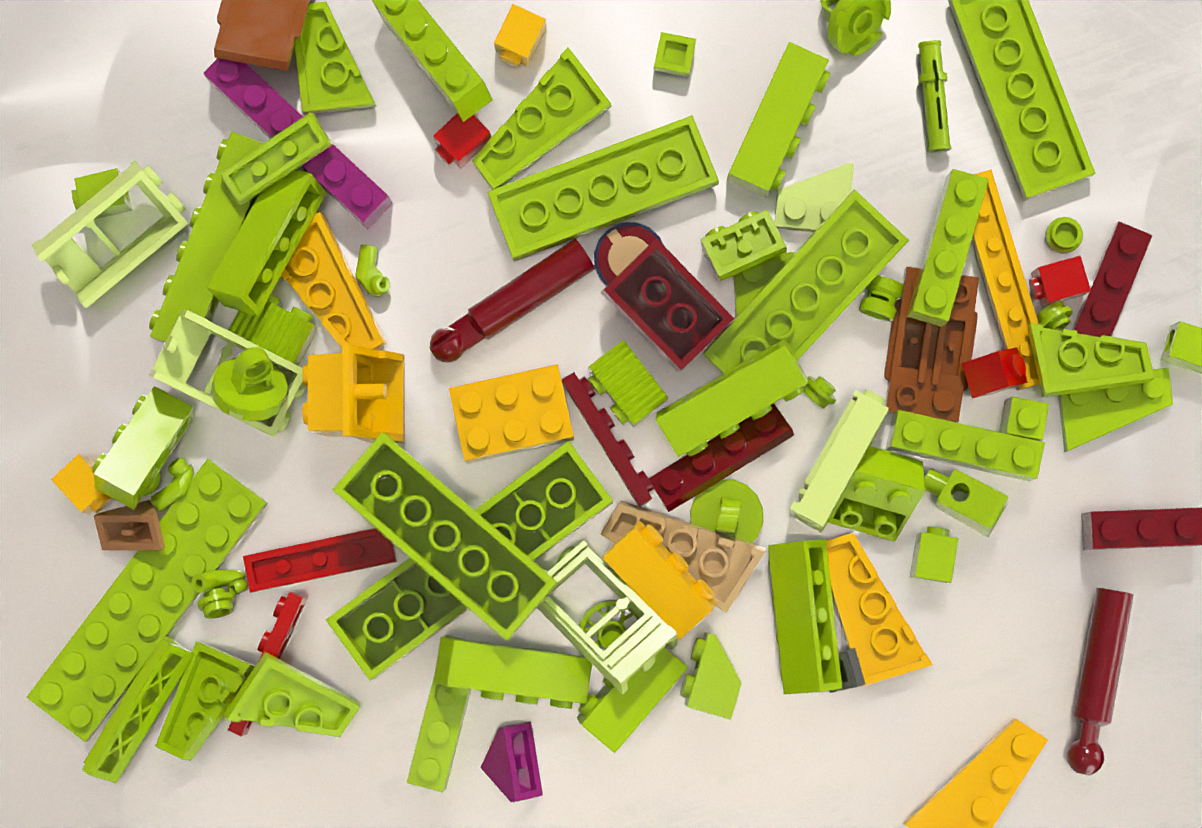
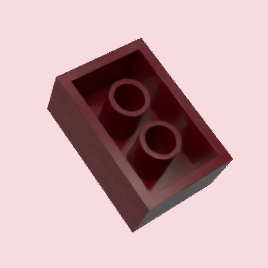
[600,238,735,371]

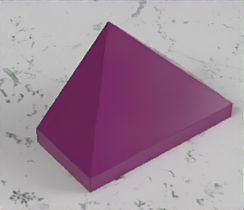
[480,721,543,802]

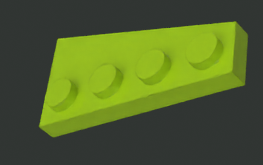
[472,47,611,190]

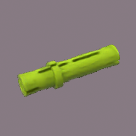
[917,40,952,153]

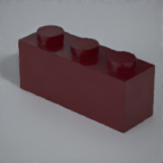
[1081,508,1202,550]

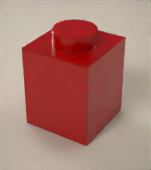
[433,113,491,169]
[1029,255,1091,308]
[962,347,1028,399]

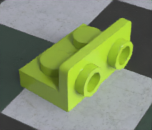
[701,209,787,282]

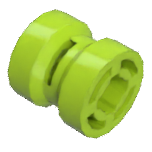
[858,275,905,322]

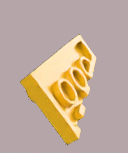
[281,212,387,350]
[826,533,933,687]
[903,719,1048,828]

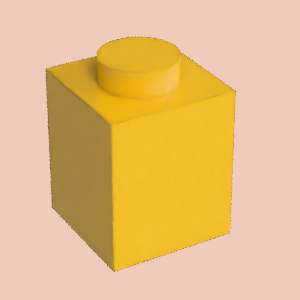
[494,4,547,67]
[51,454,112,513]

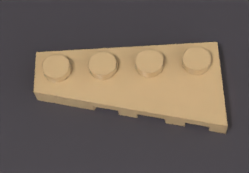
[600,501,767,613]

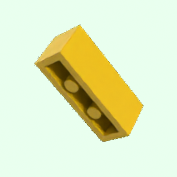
[602,520,716,640]

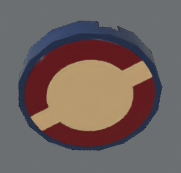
[594,222,663,286]

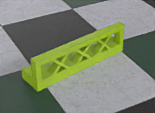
[82,635,195,783]

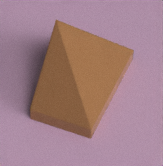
[94,500,165,550]

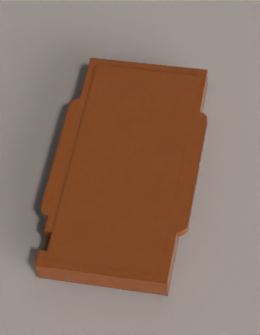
[214,0,310,71]
[884,267,979,423]

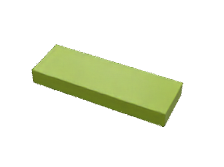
[219,112,333,205]

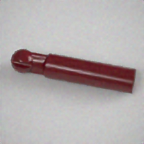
[430,239,595,363]
[1067,588,1134,775]

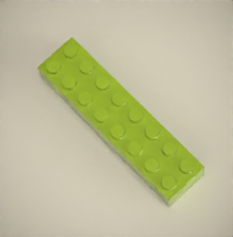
[326,441,613,681]

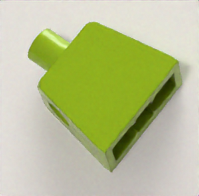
[924,468,1009,538]

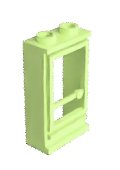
[32,160,189,308]
[149,309,306,437]
[789,390,889,533]
[537,540,677,695]

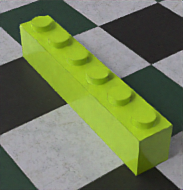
[149,131,264,344]

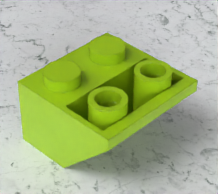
[826,445,925,542]
[680,632,742,720]

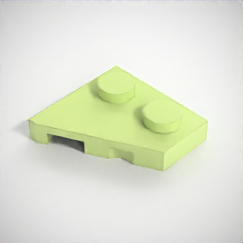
[774,163,854,232]

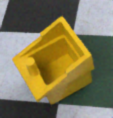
[302,344,405,443]

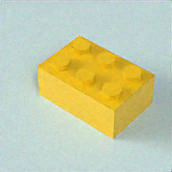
[449,364,574,464]

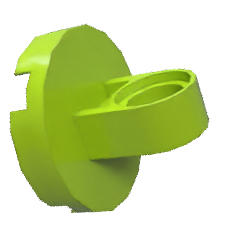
[820,0,891,56]
[211,347,288,421]
[690,480,763,543]

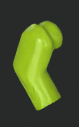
[355,244,390,297]
[151,458,194,511]
[192,570,248,596]

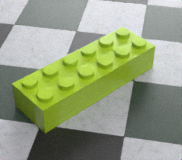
[332,432,558,641]

